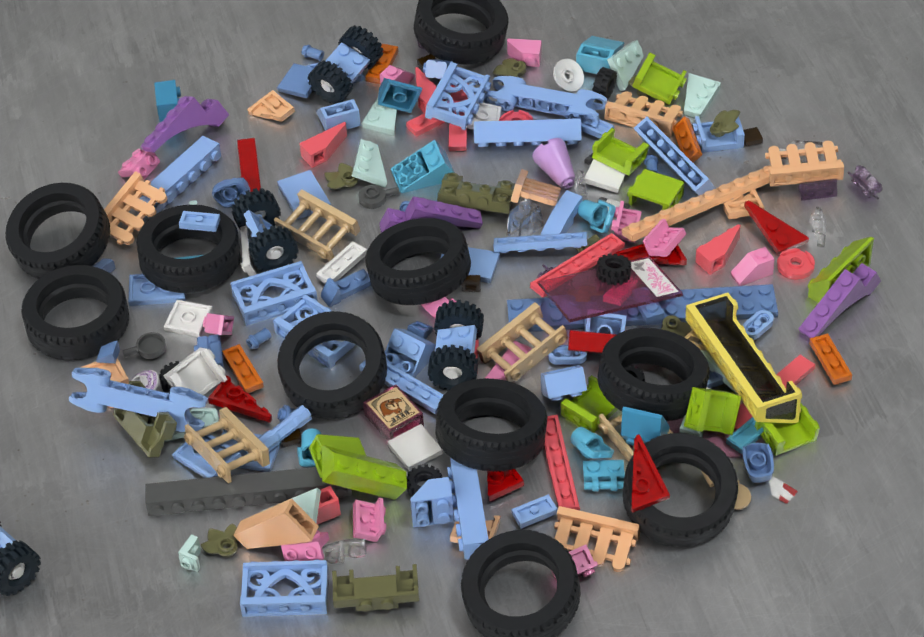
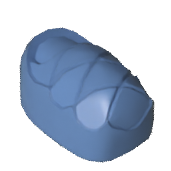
[212,177,250,208]
[743,442,774,483]

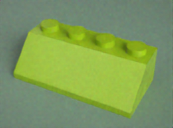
[808,237,874,303]
[322,445,407,500]

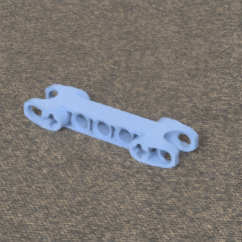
[484,76,607,125]
[69,368,208,432]

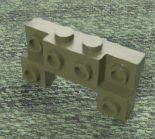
[437,173,515,214]
[113,381,177,458]
[332,564,419,612]

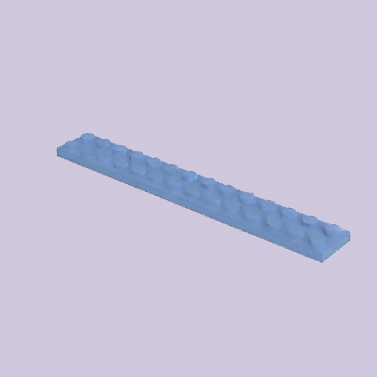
[507,284,778,332]

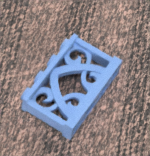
[425,62,491,130]
[231,261,318,326]
[273,295,356,369]
[240,559,328,617]

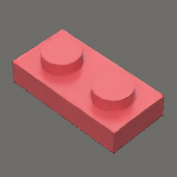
[406,113,445,137]

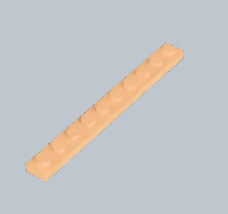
[622,165,771,242]

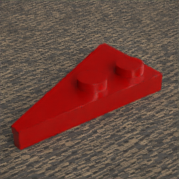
[744,200,809,256]
[613,244,687,265]
[208,376,272,423]
[631,434,670,513]
[487,469,524,501]

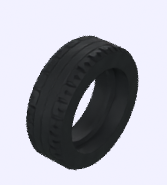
[413,0,509,65]
[5,183,110,279]
[136,205,241,293]
[365,218,471,305]
[21,265,129,361]
[277,311,387,419]
[597,328,710,421]
[435,378,547,472]
[622,433,738,547]
[461,530,581,637]

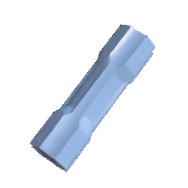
[258,405,312,452]

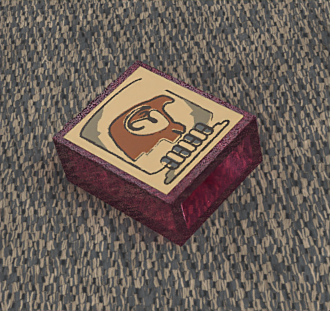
[363,385,424,441]

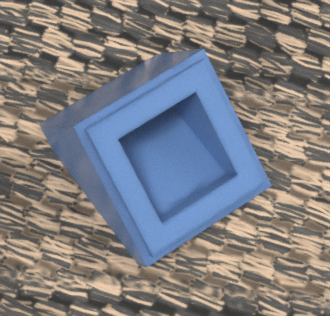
[93,258,116,273]
[321,278,341,307]
[407,321,433,339]
[96,341,120,364]

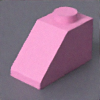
[507,38,542,67]
[380,65,415,85]
[731,247,774,286]
[203,313,234,335]

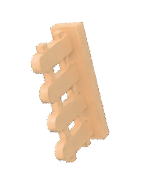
[604,91,683,138]
[765,140,844,187]
[511,169,561,206]
[104,171,167,245]
[554,506,640,572]

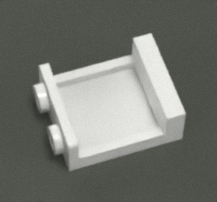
[163,348,227,408]

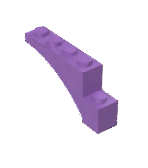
[141,96,229,153]
[379,196,483,233]
[798,263,881,338]

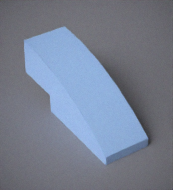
[540,190,583,235]

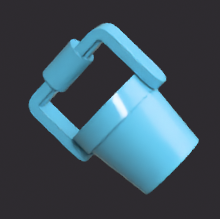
[578,199,616,233]
[570,427,614,459]
[297,428,321,467]

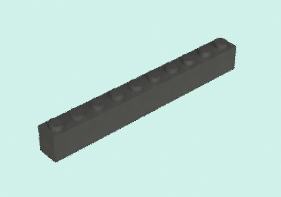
[145,467,352,516]

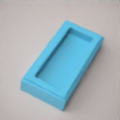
[726,417,764,454]

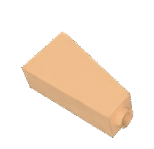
[233,498,319,549]

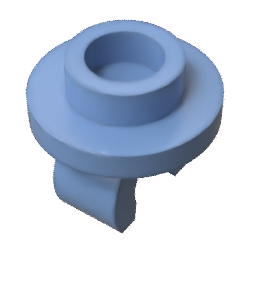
[277,405,295,423]

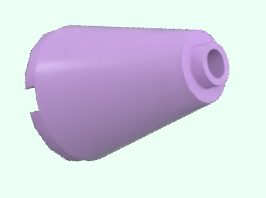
[532,138,576,189]

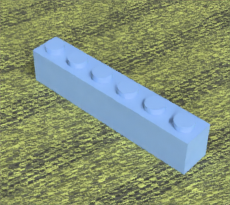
[634,117,716,196]
[474,119,581,147]
[135,136,221,218]
[447,458,488,560]

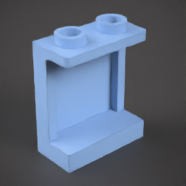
[692,116,745,153]

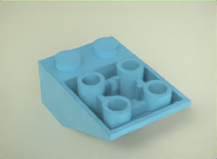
[576,36,624,74]
[390,140,455,194]

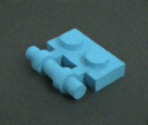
[583,460,625,492]

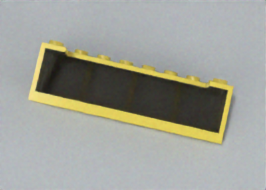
[685,293,802,423]

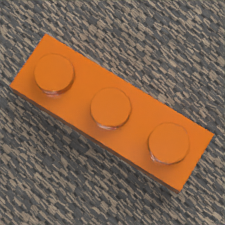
[365,44,399,84]
[673,116,702,163]
[809,333,852,385]
[222,344,264,393]

